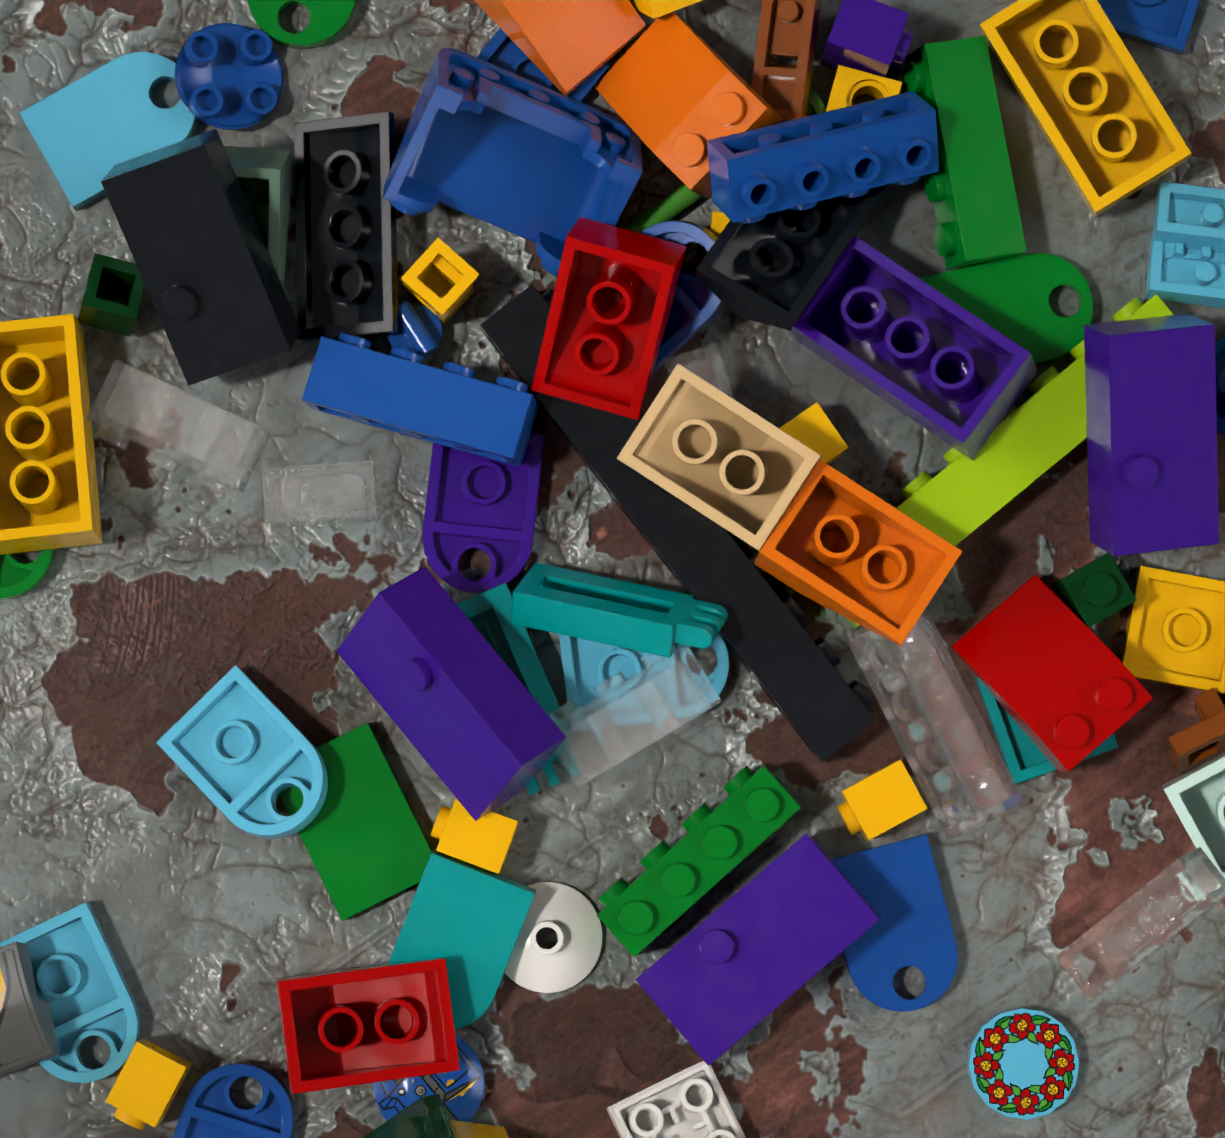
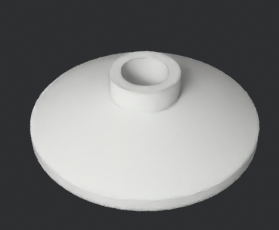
[504,882,603,993]

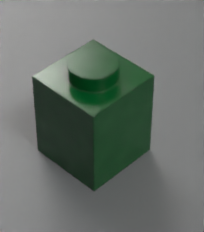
[77,253,145,337]
[1053,553,1137,628]

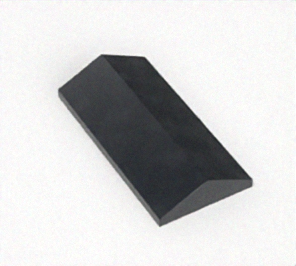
[294,111,398,341]
[695,114,889,331]

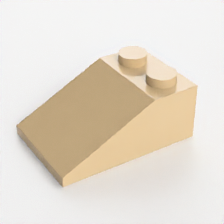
[617,364,822,551]

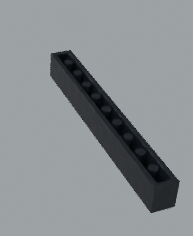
[480,284,876,763]

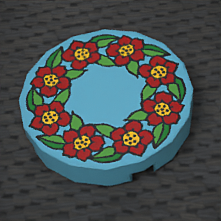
[967,1007,1080,1120]

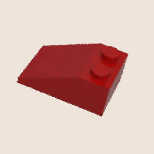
[531,217,687,420]
[951,575,1153,773]
[275,958,460,1094]

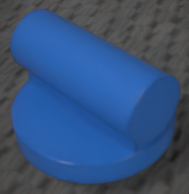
[388,301,443,359]

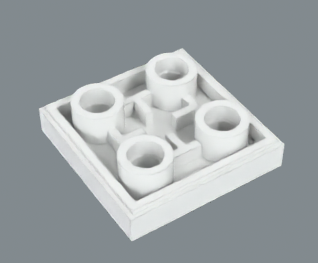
[606,1060,746,1138]

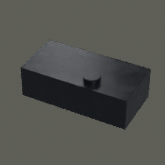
[101,129,301,386]

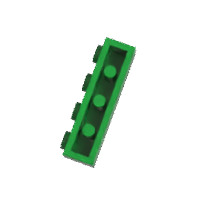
[903,36,1027,270]
[597,765,801,957]

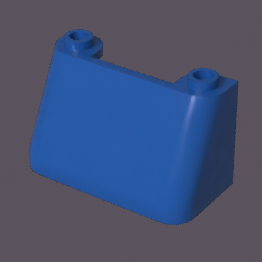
[383,48,643,277]

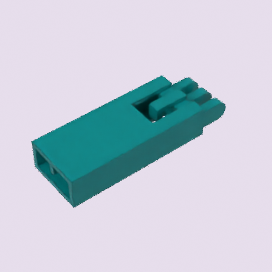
[511,563,728,658]
[457,583,581,796]

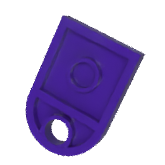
[422,433,545,593]

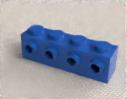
[707,91,939,223]
[302,333,539,468]

